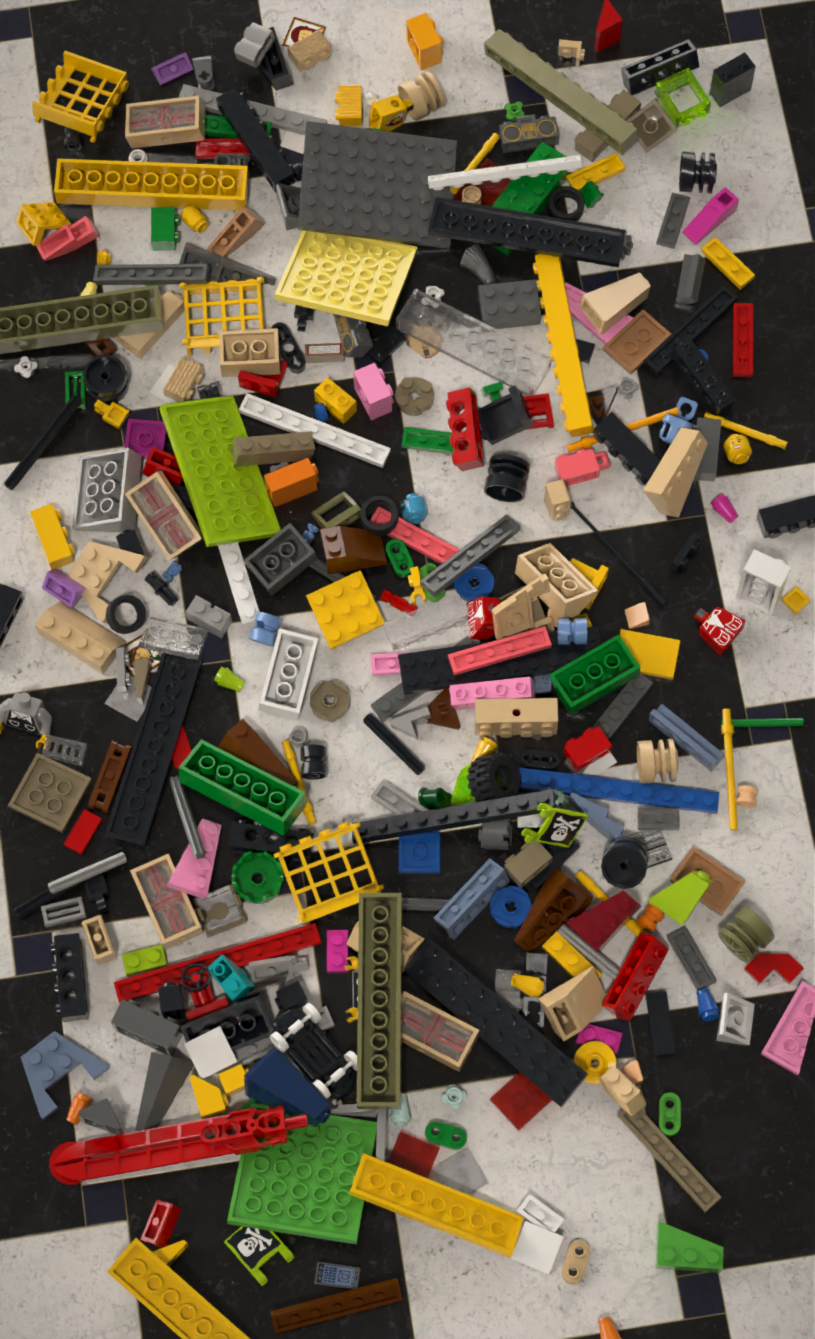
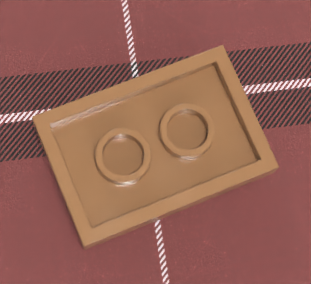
[603,310,671,375]
[670,847,745,916]

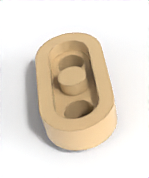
[562,1240,590,1284]

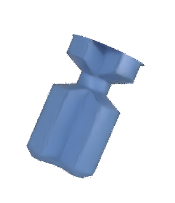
[302,524,319,545]
[162,561,182,583]

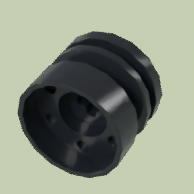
[679,151,717,194]
[484,454,530,502]

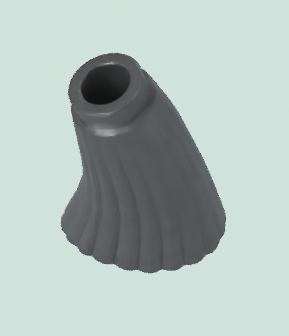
[460,244,497,285]

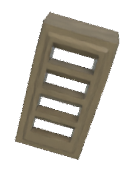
[133,658,152,704]

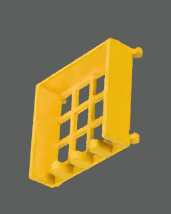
[32,51,129,143]
[179,277,264,357]
[273,821,384,924]

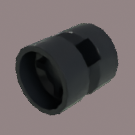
[300,744,327,780]

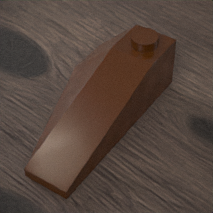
[218,719,298,786]
[514,868,594,952]

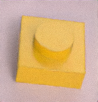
[781,586,811,615]

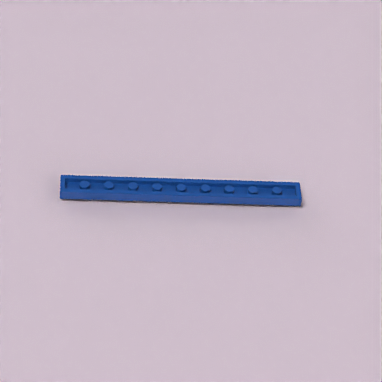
[517,767,720,814]

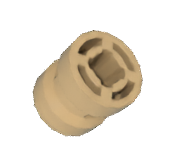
[462,186,481,205]

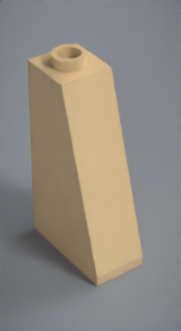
[579,273,651,334]
[112,291,185,359]

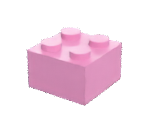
[353,363,394,420]

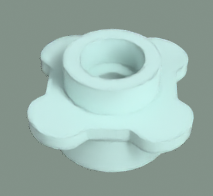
[441,1084,467,1110]

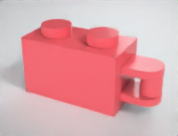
[554,449,611,487]

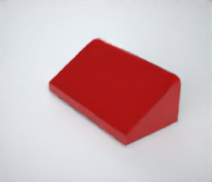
[140,1199,181,1248]

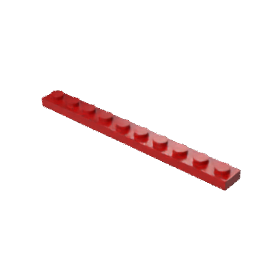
[113,923,321,1004]

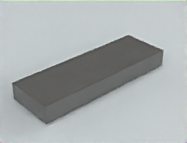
[656,192,690,249]
[667,927,717,991]

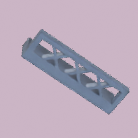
[649,704,725,772]
[434,858,510,940]

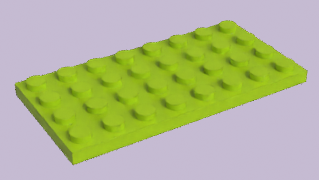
[159,395,281,547]

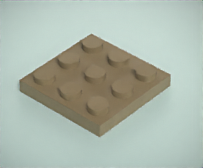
[8,753,92,833]

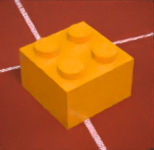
[406,13,443,70]

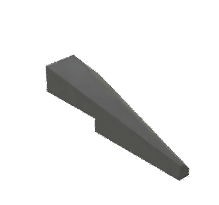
[179,242,276,286]
[135,1052,194,1131]

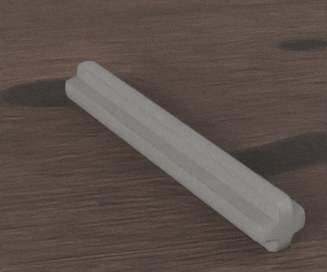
[48,852,127,894]
[558,924,620,981]

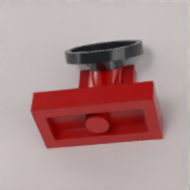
[181,964,228,1021]

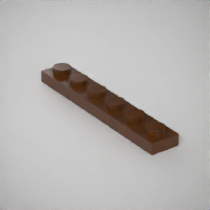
[270,1278,403,1333]

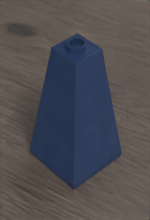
[244,1047,330,1127]

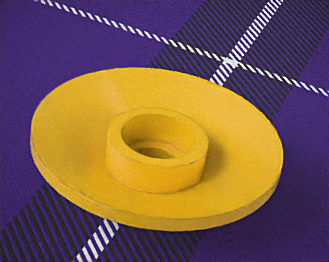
[574,1041,616,1084]

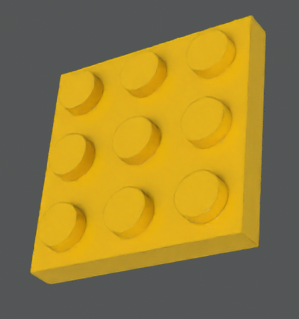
[306,570,386,650]

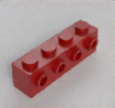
[601,933,669,1022]

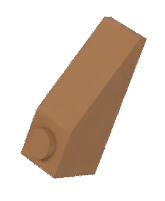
[206,207,265,257]

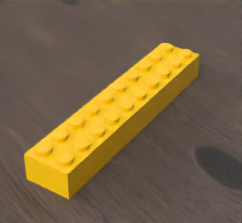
[54,159,249,211]

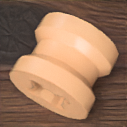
[736,786,759,808]

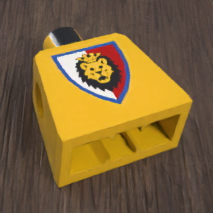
[368,95,413,132]

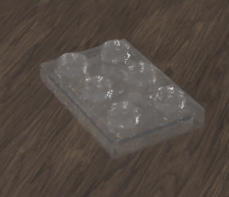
[139,617,209,660]

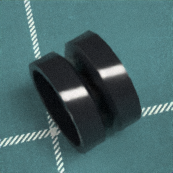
[83,354,129,405]
[601,836,649,889]

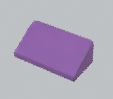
[151,52,194,85]
[42,569,86,608]

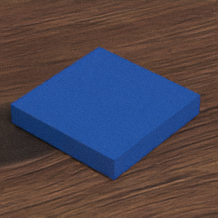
[399,832,440,874]

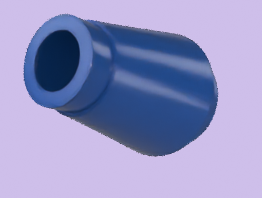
[696,989,720,1022]

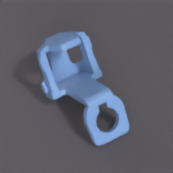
[659,397,698,445]

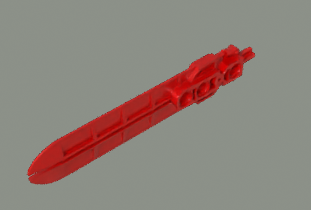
[54,1106,309,1181]

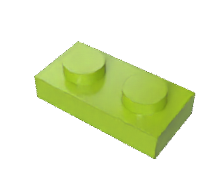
[121,945,167,976]

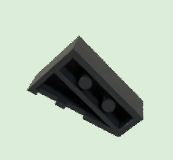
[238,27,293,91]

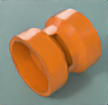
[636,904,665,933]

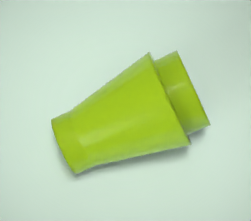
[214,667,245,693]

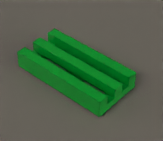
[65,371,86,410]

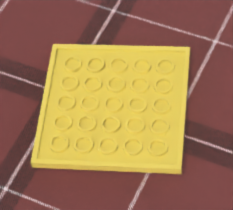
[275,231,417,326]

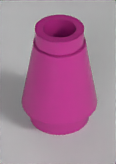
[710,493,739,523]

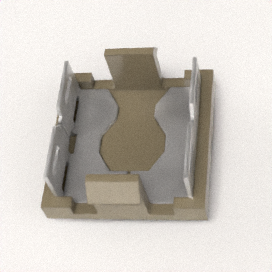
[193,884,247,938]

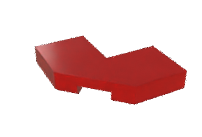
[744,954,804,984]

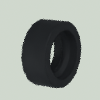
[548,186,585,221]
[361,496,398,536]
[105,595,146,634]

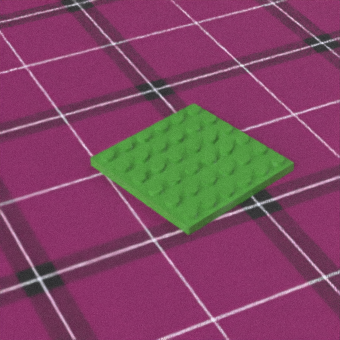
[227,1103,377,1244]

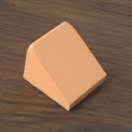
[624,602,650,629]
[621,1060,643,1086]

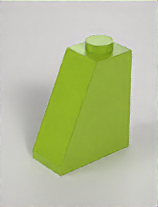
[648,870,713,925]

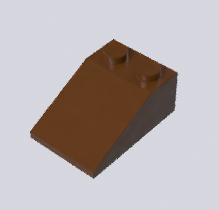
[320,526,387,575]

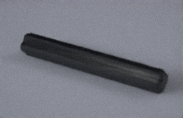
[363,714,425,775]

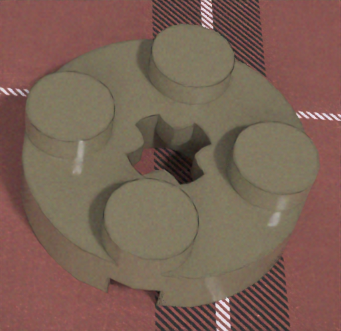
[395,377,434,416]
[310,681,350,722]

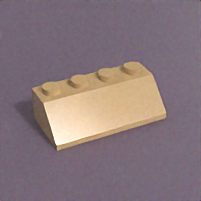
[515,543,598,618]
[35,601,126,675]

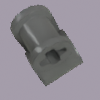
[193,55,215,91]
[214,153,251,176]

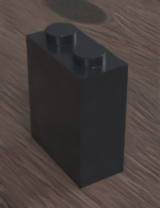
[709,52,756,107]

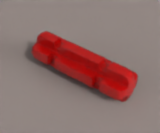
[381,590,418,617]

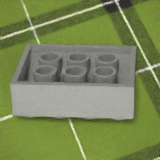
[72,448,142,532]

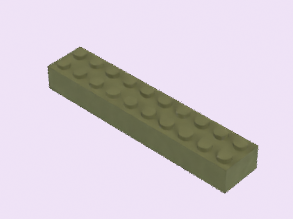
[0,285,164,354]
[357,893,403,1109]

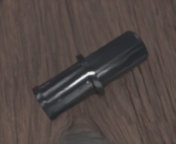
[144,572,178,606]

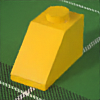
[189,1075,229,1119]

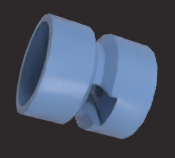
[249,611,282,646]
[557,618,587,645]

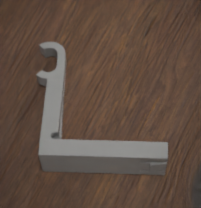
[330,1099,389,1162]

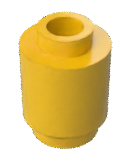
[181,205,209,234]

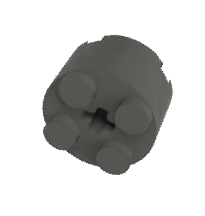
[478,819,512,850]

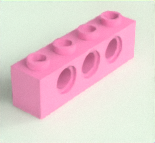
[450,677,536,710]

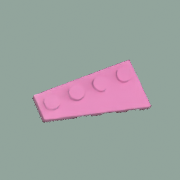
[565,282,634,345]
[166,819,222,899]
[761,981,815,1076]

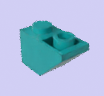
[207,955,257,1001]

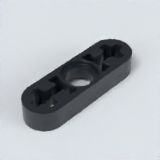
[271,322,306,374]

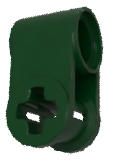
[418,788,452,810]

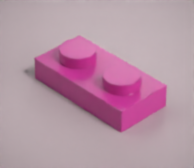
[327,930,348,973]
[576,1024,622,1055]

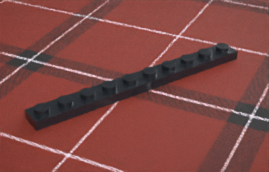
[352,789,555,845]

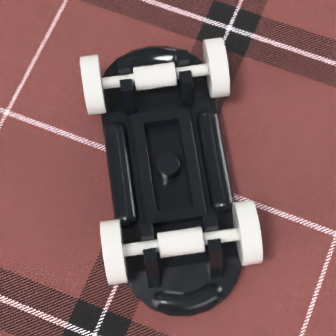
[270,1003,357,1099]

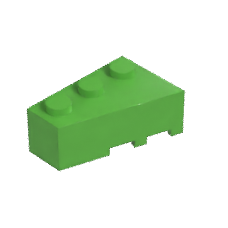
[655,1221,724,1273]

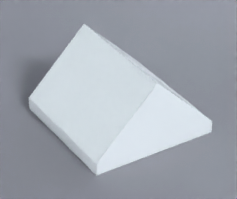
[717,993,755,1045]

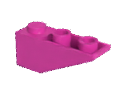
[682,187,739,245]

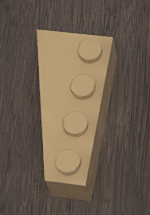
[643,427,708,518]

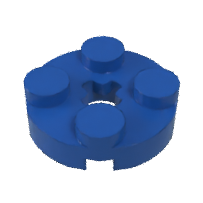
[454,563,494,602]
[490,886,532,929]

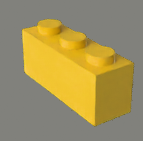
[30,504,75,570]

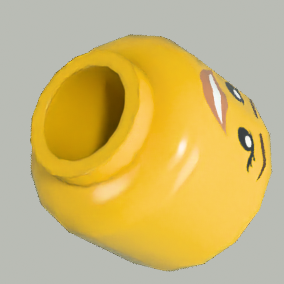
[723,434,752,464]

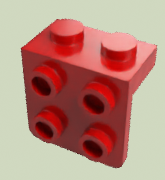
[238,360,288,397]

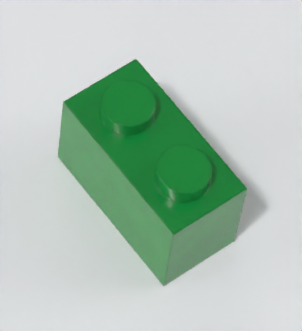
[151,207,179,251]

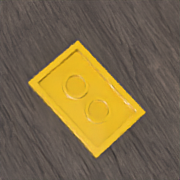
[619,629,680,680]

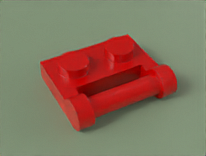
[519,393,554,433]

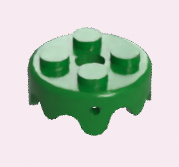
[232,851,284,904]

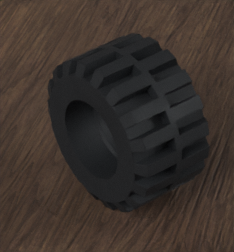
[467,753,521,802]

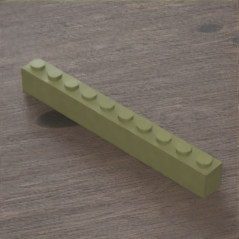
[484,29,638,155]

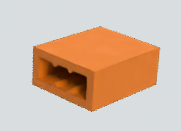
[264,458,319,507]

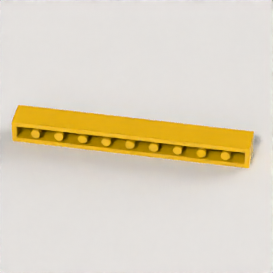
[533,254,594,438]

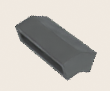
[676,254,705,304]

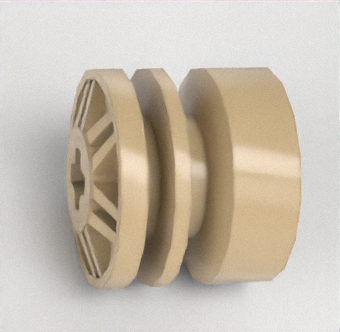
[397,70,445,121]
[637,739,678,784]

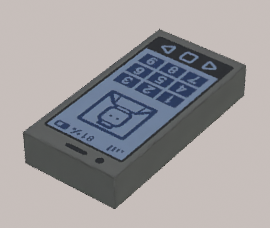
[314,1262,361,1290]

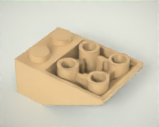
[538,967,606,1041]

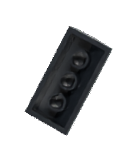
[180,993,272,1051]

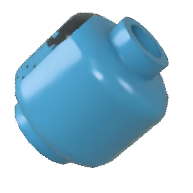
[400,493,428,524]

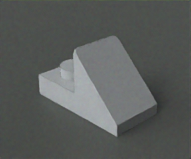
[389,707,431,739]

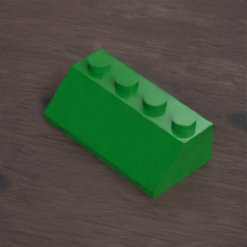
[549,635,641,715]

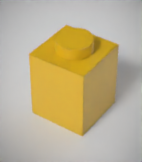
[218,1064,249,1097]

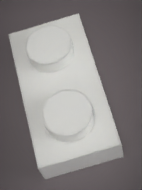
[517,1194,565,1233]

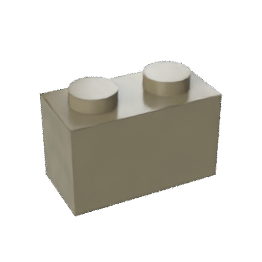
[504,842,553,889]

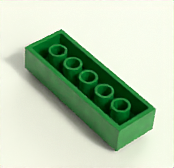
[491,142,572,255]
[178,739,306,836]

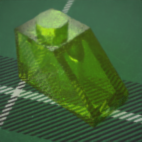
[451,765,475,806]

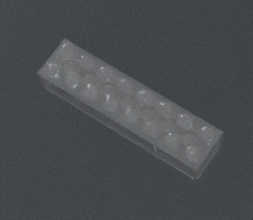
[396,288,552,396]

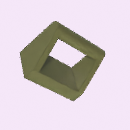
[311,491,361,529]

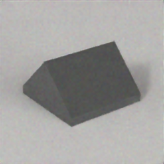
[276,183,301,231]
[78,1098,124,1135]

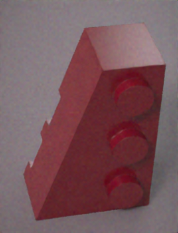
[566,890,642,953]

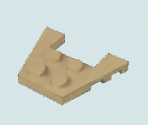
[68,541,147,623]
[492,574,555,640]

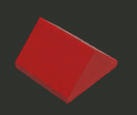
[594,0,623,52]

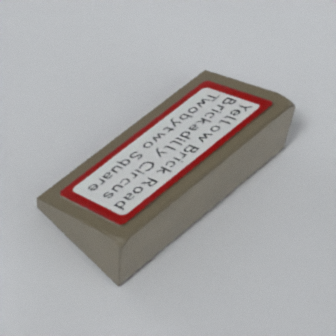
[305,343,344,363]

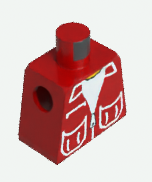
[466,597,501,641]
[694,607,746,656]

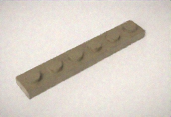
[617,1109,721,1213]

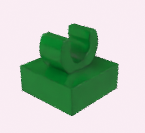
[580,181,604,208]
[481,381,504,403]

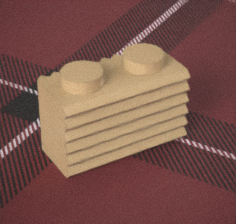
[287,29,331,72]
[163,357,204,402]
[544,479,571,521]
[82,915,116,965]
[599,1066,646,1116]

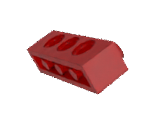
[446,387,484,472]

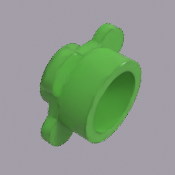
[504,102,524,121]

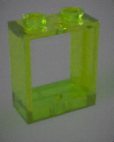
[655,68,711,128]

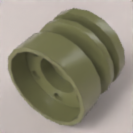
[718,907,775,964]

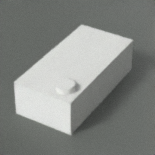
[736,549,791,616]
[258,628,318,720]

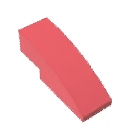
[36,216,100,261]

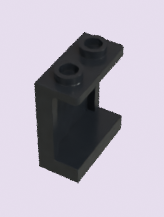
[477,385,534,445]

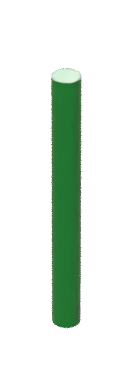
[721,718,803,727]

